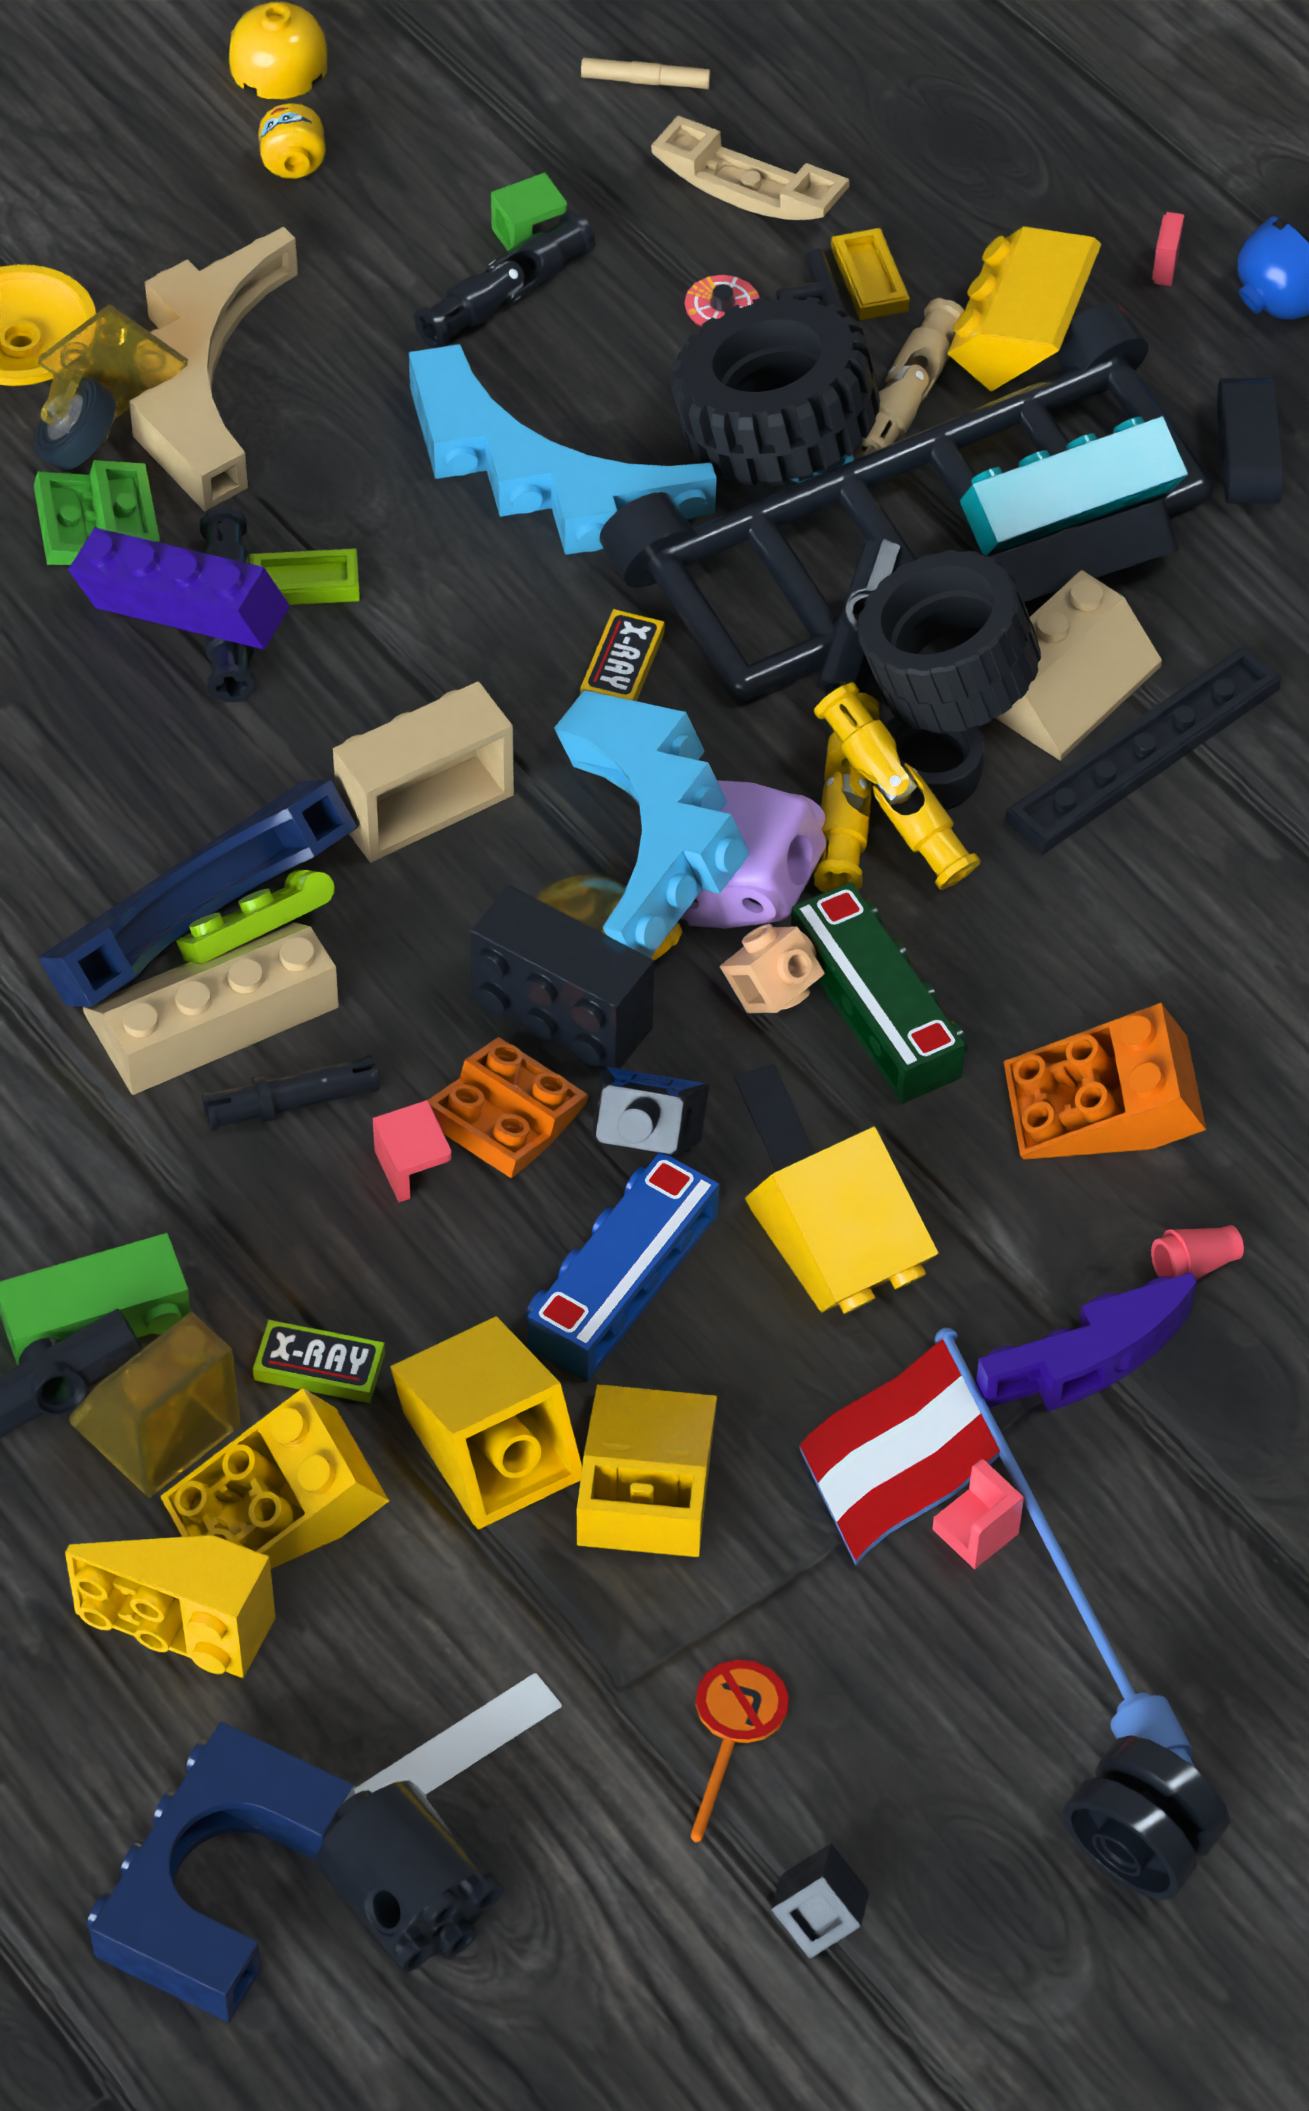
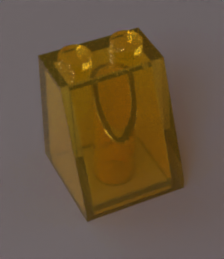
[69,1311,241,1498]

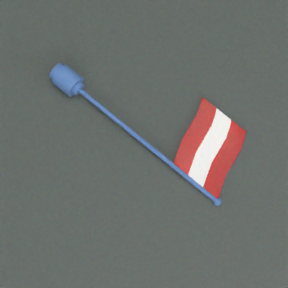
[800,1328,1194,1767]

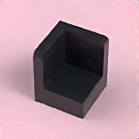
[771,1843,869,1959]

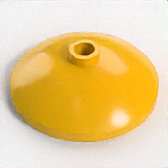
[0,265,97,386]

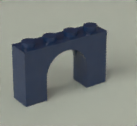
[87,1721,355,2023]

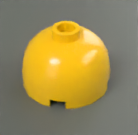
[229,2,328,99]

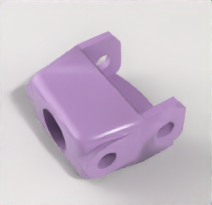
[681,780,826,929]

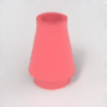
[1151,1225,1244,1280]

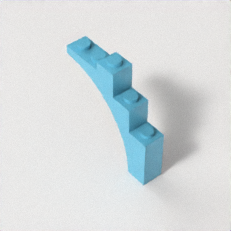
[409,344,716,555]
[554,690,750,958]

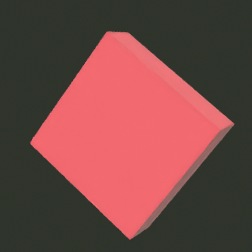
[1152,212,1184,287]

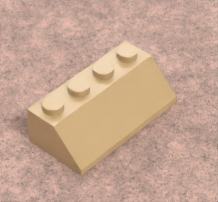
[83,921,339,1095]

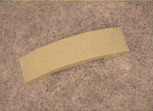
[651,116,849,220]

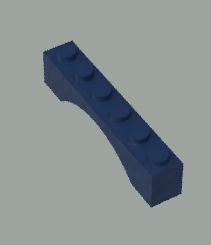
[37,779,358,1007]

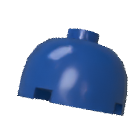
[1238,216,1309,321]

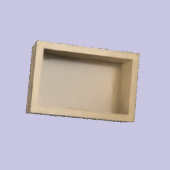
[333,681,514,863]

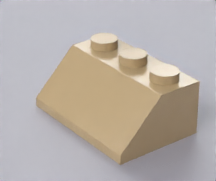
[994,570,1162,761]

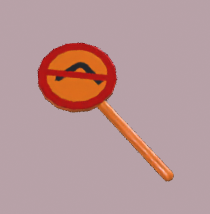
[691,1659,789,1842]

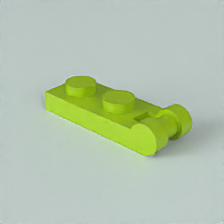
[176,869,335,964]

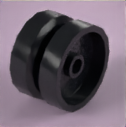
[1062,1735,1230,1900]

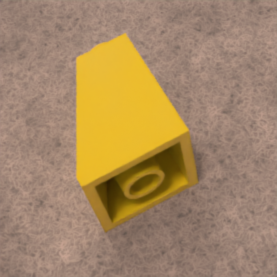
[745,1126,939,1314]
[390,1316,582,1530]

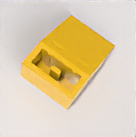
[577,1384,717,1557]
[160,1388,389,1569]
[65,1535,276,1679]

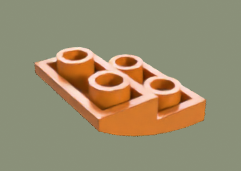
[428,1037,589,1178]

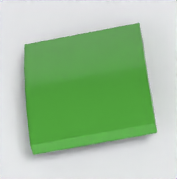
[34,460,160,565]

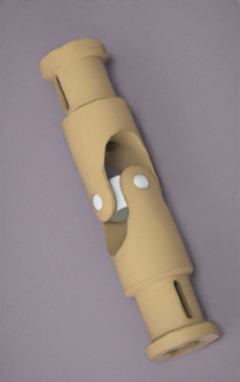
[853,298,965,460]

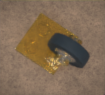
[34,304,188,470]

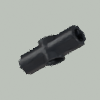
[817,539,910,696]
[0,1308,146,1438]

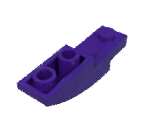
[976,1272,1197,1412]

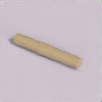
[581,58,711,89]

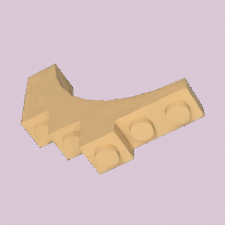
[129,226,298,512]

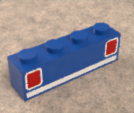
[525,1152,719,1382]

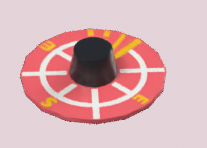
[684,275,759,326]

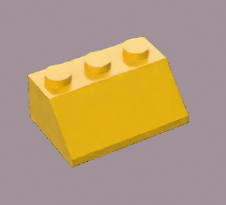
[947,226,1101,392]

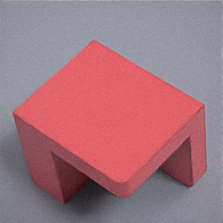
[373,1100,451,1203]
[932,1459,1024,1569]

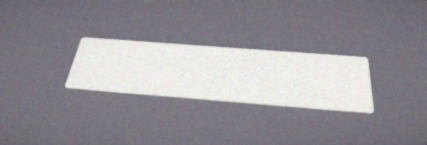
[355,1673,562,1795]

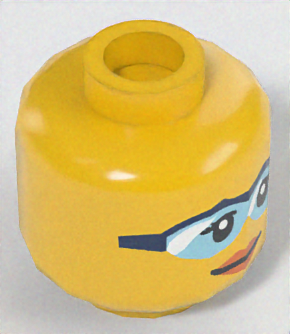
[258,103,326,179]

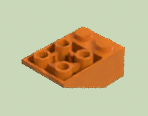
[1003,1003,1206,1160]

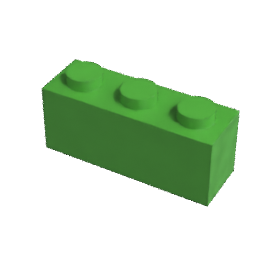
[0,1233,192,1366]

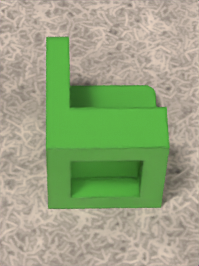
[491,173,567,251]

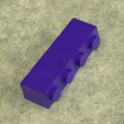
[68,527,290,649]

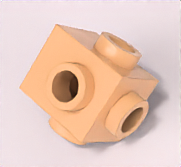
[720,924,825,1013]

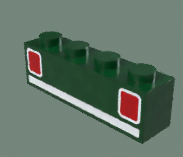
[791,882,968,1104]

